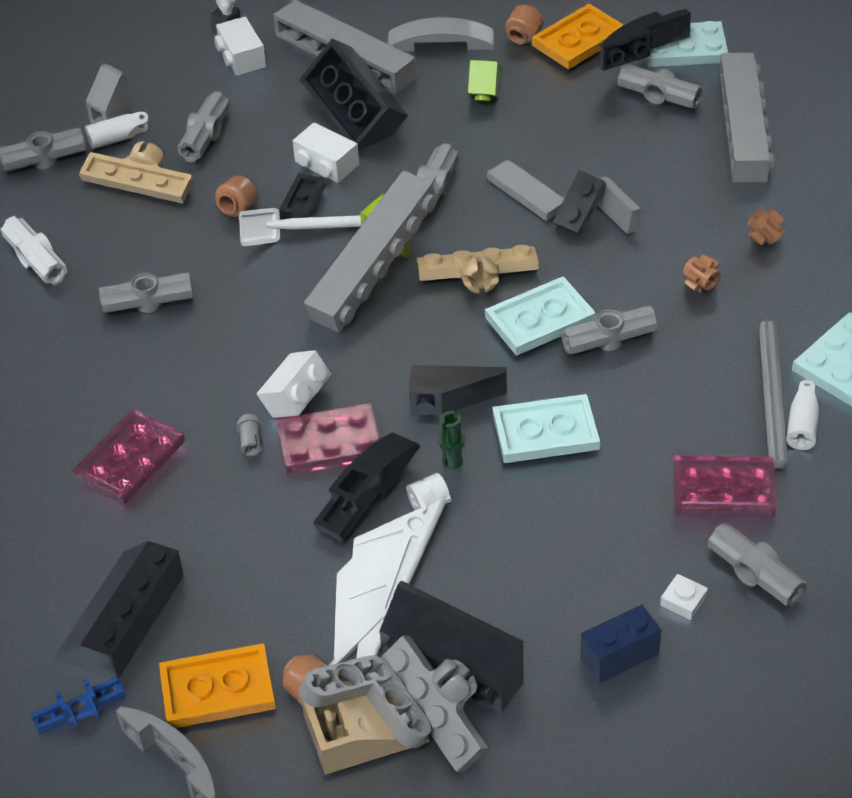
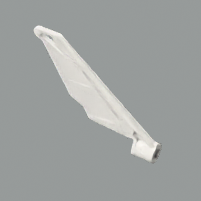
[328,473,451,679]

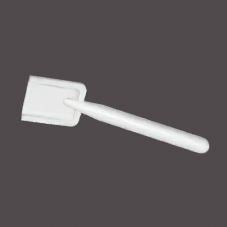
[239,208,361,246]

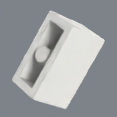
[214,16,266,76]
[292,123,359,183]
[256,350,332,418]

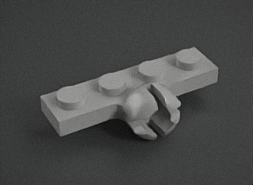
[381,635,489,772]

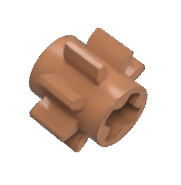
[747,208,784,245]
[683,254,721,293]

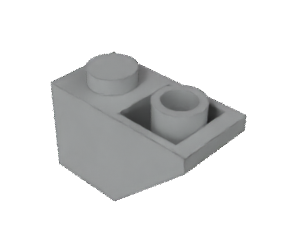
[86,63,132,124]

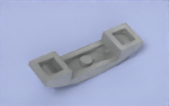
[388,17,494,51]
[116,706,217,798]

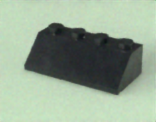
[299,38,408,150]
[56,541,184,679]
[379,580,524,713]

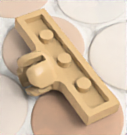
[79,141,194,204]
[417,245,539,294]

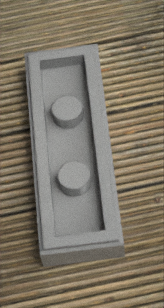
[487,159,565,221]

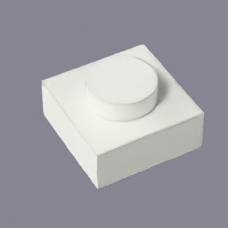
[660,574,708,620]

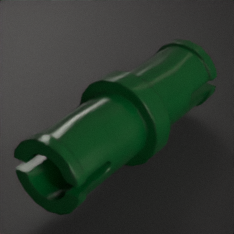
[439,411,465,470]

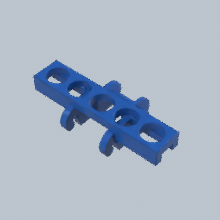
[31,677,126,735]

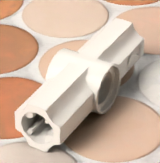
[1,216,67,285]

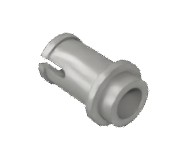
[236,414,262,456]

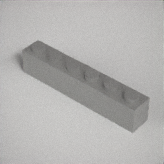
[274,0,417,95]
[719,52,774,183]
[304,170,437,333]

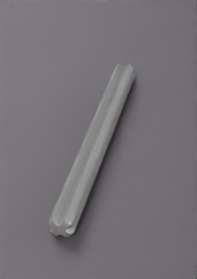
[759,321,788,469]

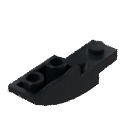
[600,9,691,71]
[313,432,420,542]

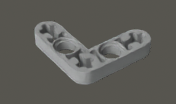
[298,655,431,748]

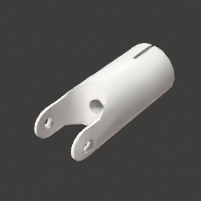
[85,111,149,150]
[786,380,819,450]

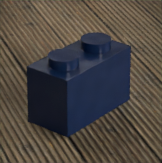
[580,605,661,683]

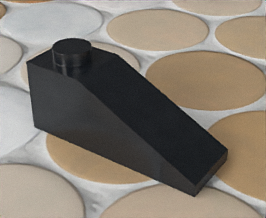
[409,365,507,415]

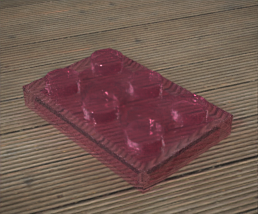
[276,403,379,475]
[72,408,185,505]
[673,455,777,517]

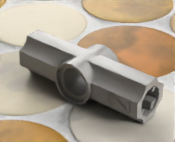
[618,64,703,110]
[177,91,230,163]
[0,127,86,172]
[417,143,459,216]
[99,273,193,313]
[561,305,658,355]
[707,523,807,606]

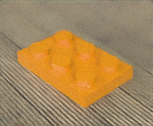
[532,3,623,70]
[159,643,276,728]

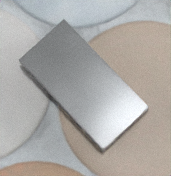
[597,176,641,234]

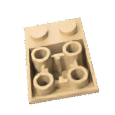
[301,681,430,775]

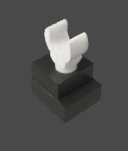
[211,0,242,33]

